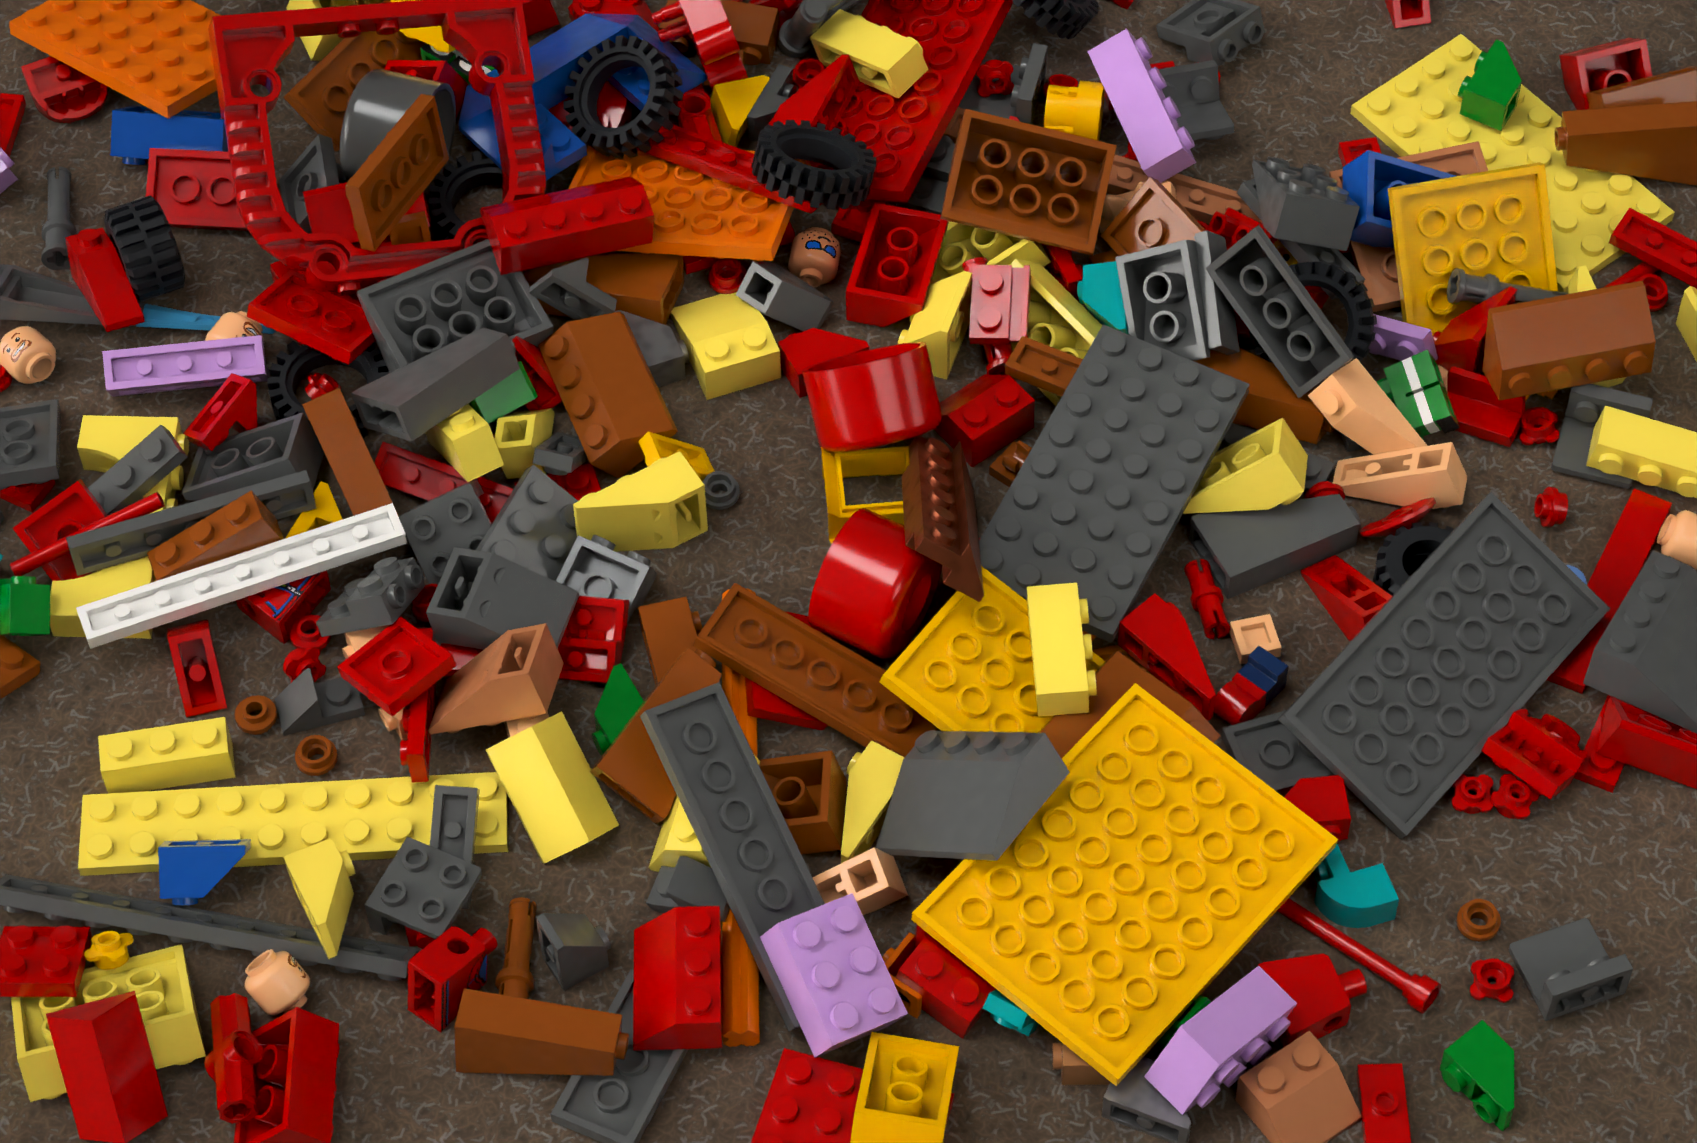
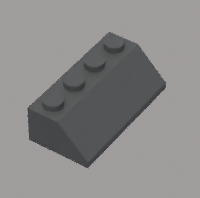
[1205,225,1354,398]

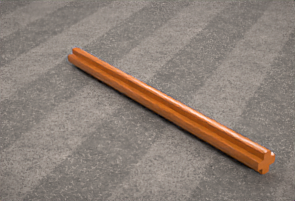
[722,588,760,1047]

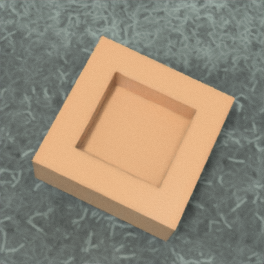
[1229,614,1282,665]

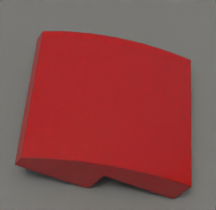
[558,595,629,683]

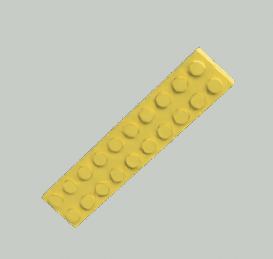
[78,772,508,876]

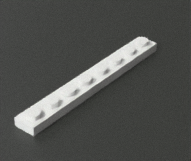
[76,503,407,649]

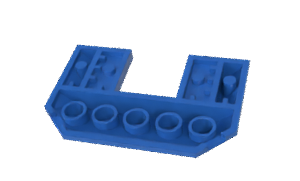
[458,13,707,180]

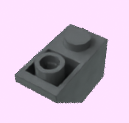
[736,261,834,331]

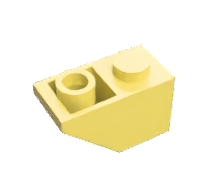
[494,409,555,479]

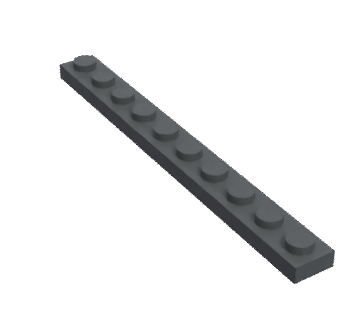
[0,874,420,981]

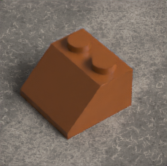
[759,750,846,855]

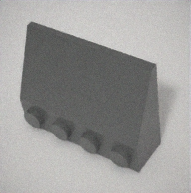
[357,239,554,373]
[1583,550,1697,733]
[876,730,1070,861]

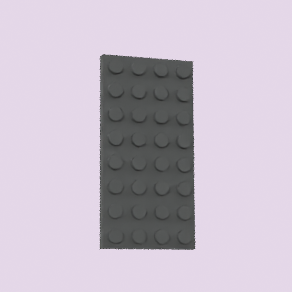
[979,324,1250,643]
[1278,492,1610,839]

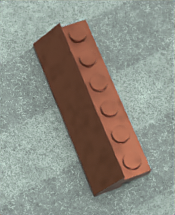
[901,435,984,602]

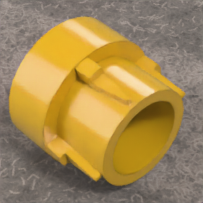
[1044,80,1105,141]

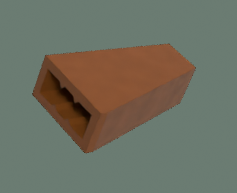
[1554,101,1697,185]
[524,253,684,325]
[1194,348,1335,444]
[302,388,399,516]
[590,648,722,824]
[454,988,629,1076]

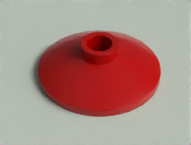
[1359,497,1436,537]

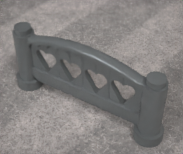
[776,0,862,58]

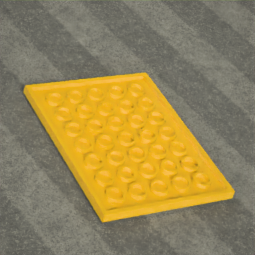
[911,683,1338,1086]

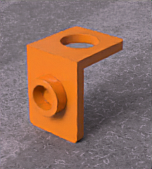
[882,932,922,1019]

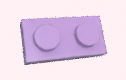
[1369,314,1438,361]

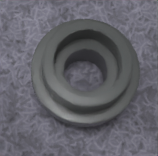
[703,471,740,510]

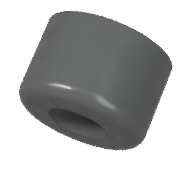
[340,69,456,200]

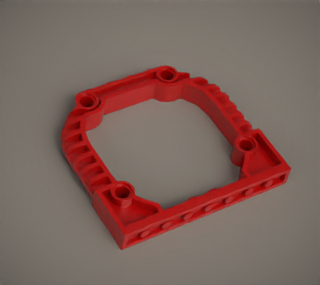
[208,0,546,296]

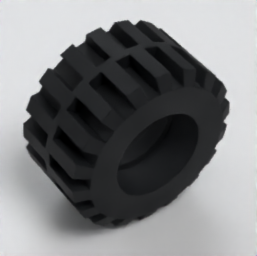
[104,195,185,303]
[1373,522,1454,596]

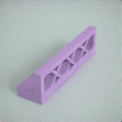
[102,335,270,397]

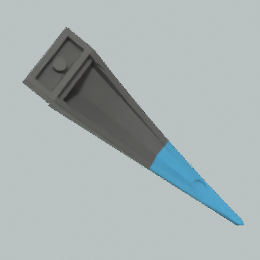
[0,264,276,334]

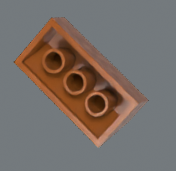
[1482,281,1656,401]
[538,312,678,478]

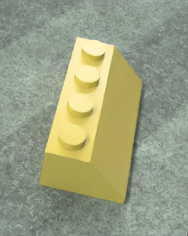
[1011,259,1103,406]

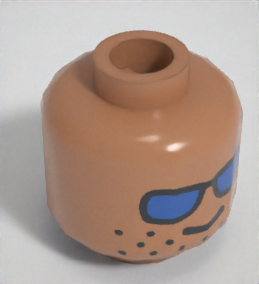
[788,227,841,287]

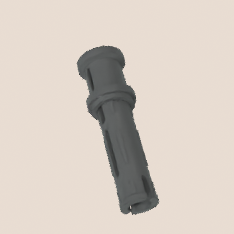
[41,167,76,270]
[1447,268,1568,304]

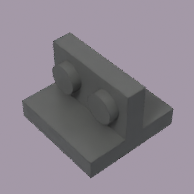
[279,134,348,233]

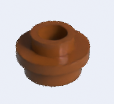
[235,695,277,735]
[295,735,338,776]
[1456,899,1501,942]

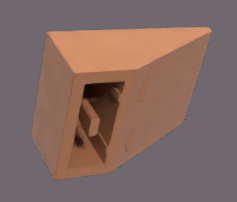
[428,623,564,735]

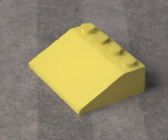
[11,944,206,1102]

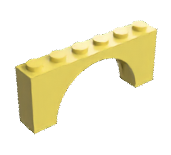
[50,415,189,639]

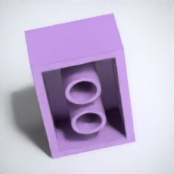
[760,893,908,1058]
[1144,966,1297,1115]

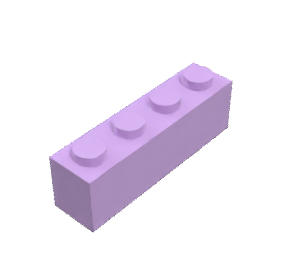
[1087,28,1196,183]

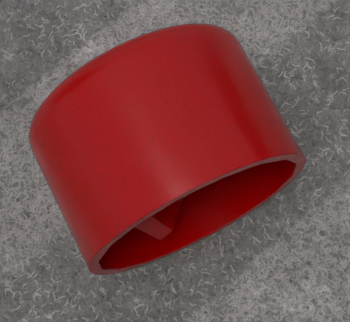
[802,342,942,452]
[808,508,942,659]

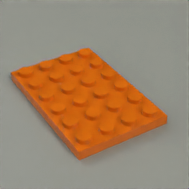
[9,0,220,119]
[568,146,811,261]

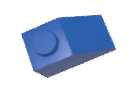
[158,839,251,905]

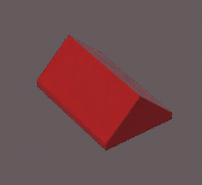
[303,182,432,244]
[1596,696,1697,789]
[46,991,168,1143]

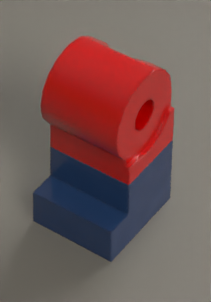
[1214,646,1289,725]

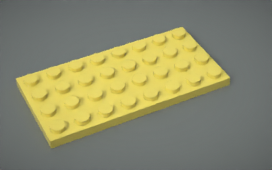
[1350,34,1675,293]

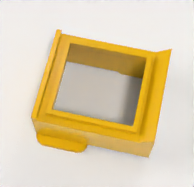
[821,446,910,544]

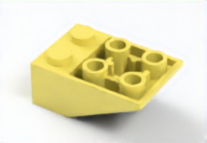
[573,451,708,552]

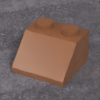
[1235,1031,1362,1143]

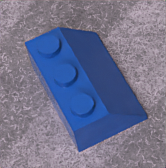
[110,105,229,165]

